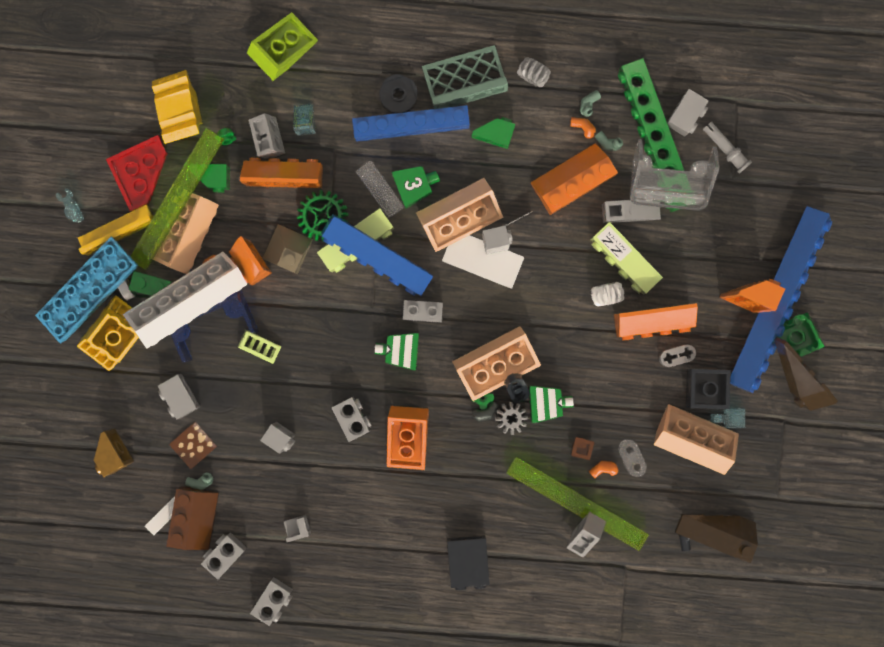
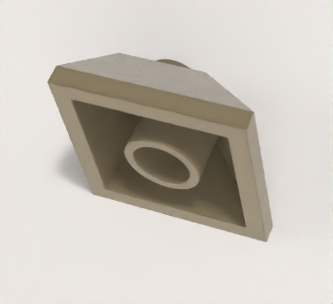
[262,224,313,274]

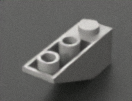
[602,200,661,223]

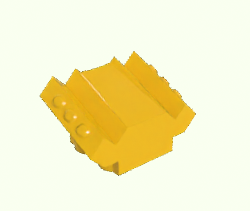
[152,70,202,144]
[77,296,139,371]

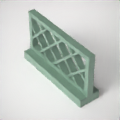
[422,45,508,109]

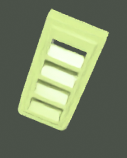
[237,330,281,364]

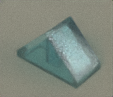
[293,104,316,135]

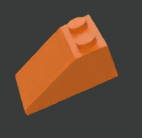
[229,236,272,285]
[387,406,429,470]

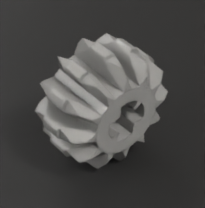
[517,57,551,87]
[495,402,528,435]

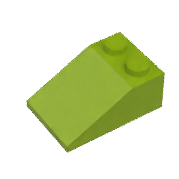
[247,12,318,81]

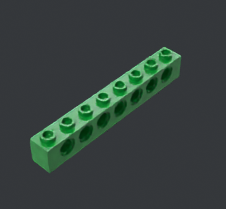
[618,58,696,213]

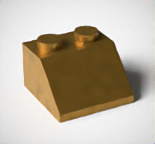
[94,429,134,477]

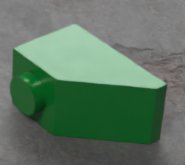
[471,117,515,149]
[188,164,230,193]

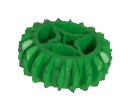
[297,190,349,242]

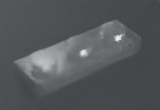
[355,160,404,218]

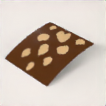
[170,422,217,469]

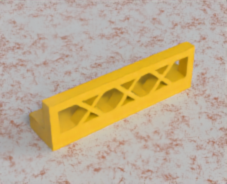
[78,205,156,256]

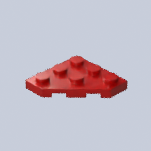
[106,135,168,212]

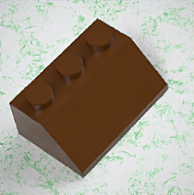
[166,486,219,550]

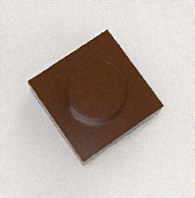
[570,436,594,460]

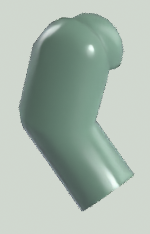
[580,90,601,117]
[594,131,623,151]
[185,472,213,490]

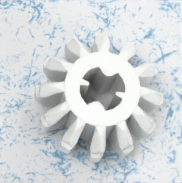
[591,282,624,306]

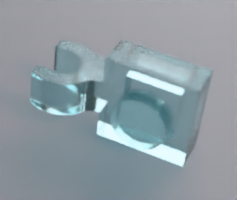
[56,188,84,222]
[711,408,745,428]

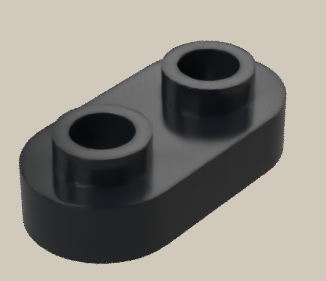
[504,373,530,403]

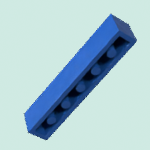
[352,105,470,142]
[321,214,433,296]

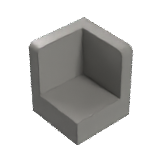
[284,515,311,542]

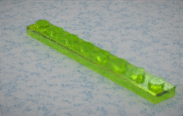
[130,128,224,270]
[506,456,649,551]

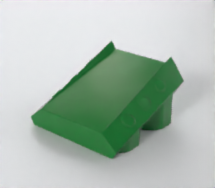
[779,312,825,357]

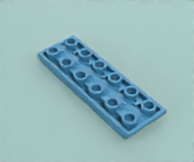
[35,237,138,343]

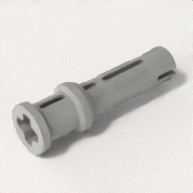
[703,122,752,174]

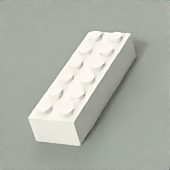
[123,252,247,348]

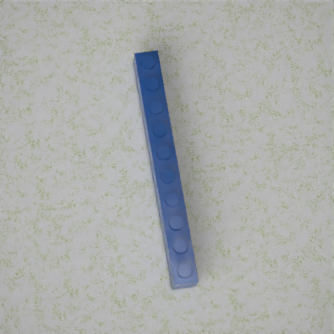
[730,206,832,393]

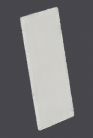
[442,235,524,288]

